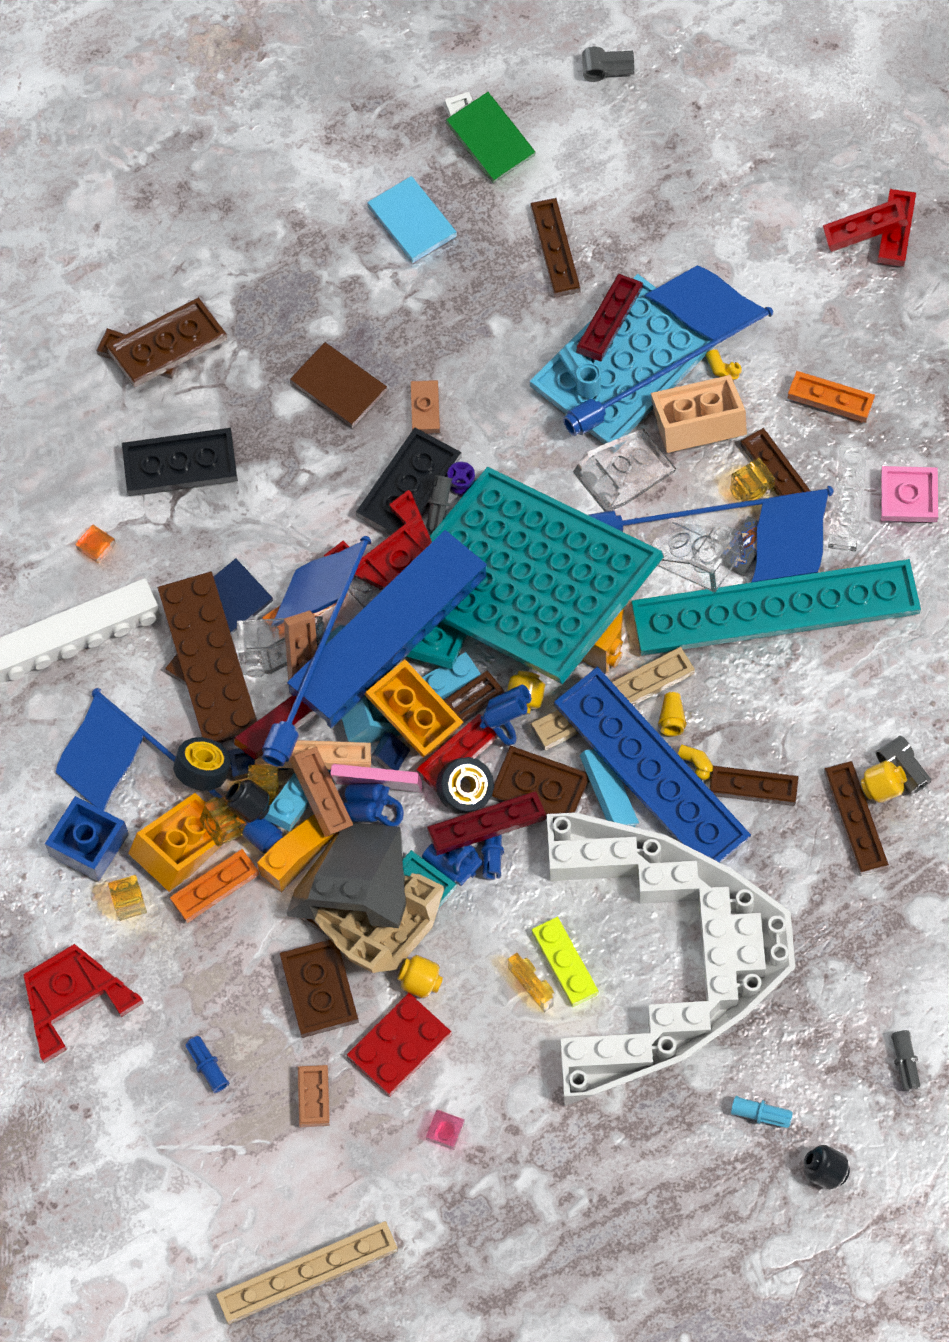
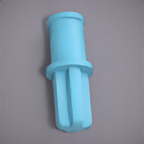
[731,1096,793,1128]

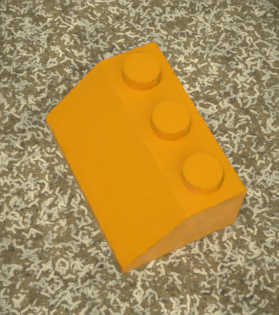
[364,659,463,758]

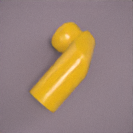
[706,349,742,380]
[678,744,713,780]

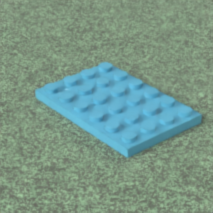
[530,274,715,450]

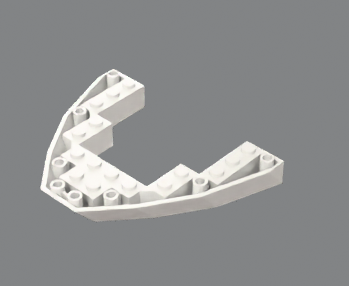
[547,813,796,1106]

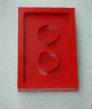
[347,993,452,1097]

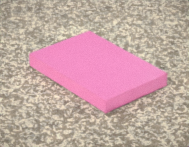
[331,764,423,793]

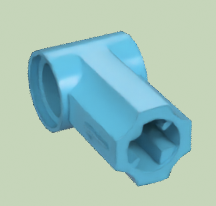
[559,341,601,398]

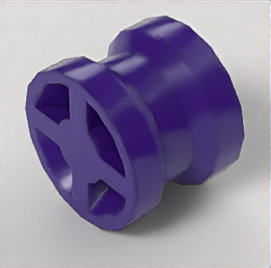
[447,462,475,496]

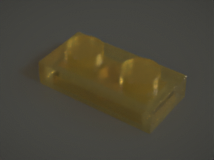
[508,952,555,1013]

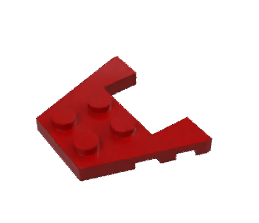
[324,490,432,590]
[23,944,144,1064]

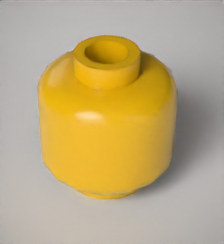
[507,671,545,714]
[861,761,907,803]
[397,955,443,998]

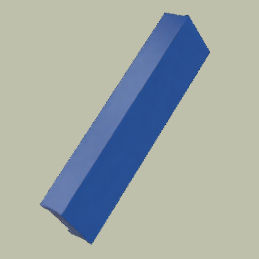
[287,530,487,729]

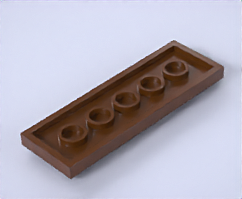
[157,571,257,743]

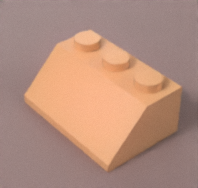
[651,375,747,453]

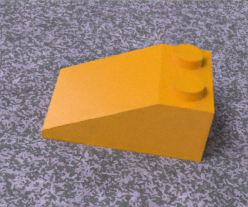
[582,608,624,674]
[128,793,236,892]

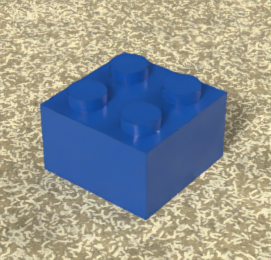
[45,796,129,882]

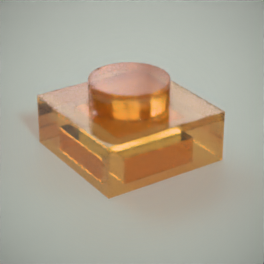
[75,524,116,564]

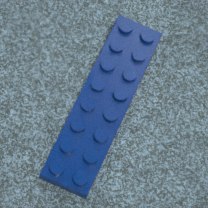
[554,666,751,863]

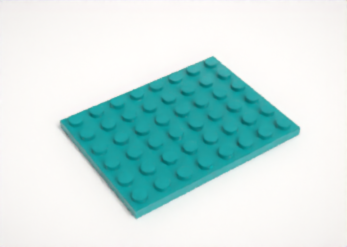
[430,466,664,684]

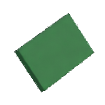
[445,92,536,184]

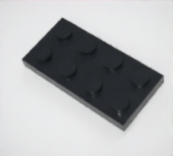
[356,427,462,535]
[122,428,238,496]

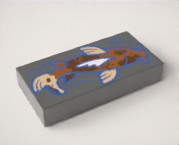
[720,516,759,576]

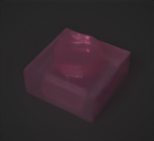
[426,1110,465,1150]

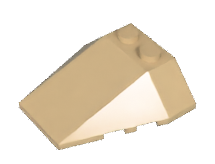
[313,873,444,973]

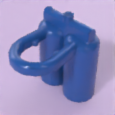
[480,684,532,746]
[343,783,404,827]
[422,844,484,886]

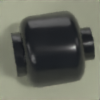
[226,780,270,823]
[804,1145,850,1190]

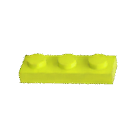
[532,916,599,1008]

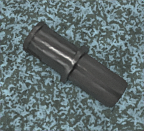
[426,475,453,531]
[891,1030,920,1092]

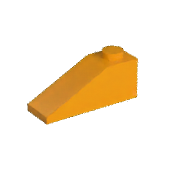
[257,814,337,893]

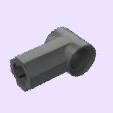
[582,46,634,82]
[876,736,931,795]

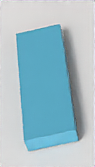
[579,749,639,827]

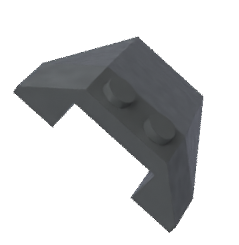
[287,822,406,928]

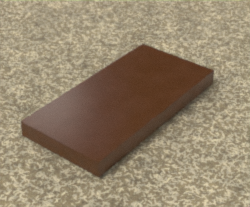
[106,297,227,388]

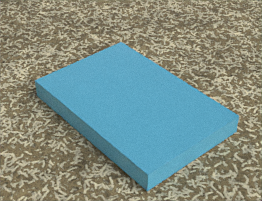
[367,176,457,263]

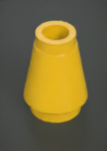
[658,692,687,737]

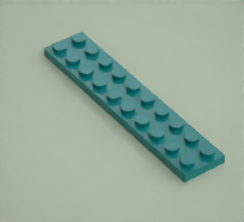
[631,559,921,656]

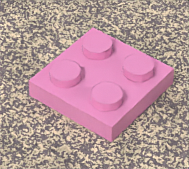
[881,466,938,522]

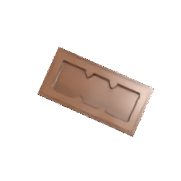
[411,380,440,434]
[298,1065,330,1127]

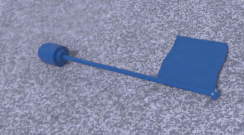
[563,265,773,436]
[588,486,834,582]
[262,536,371,767]
[56,688,284,854]

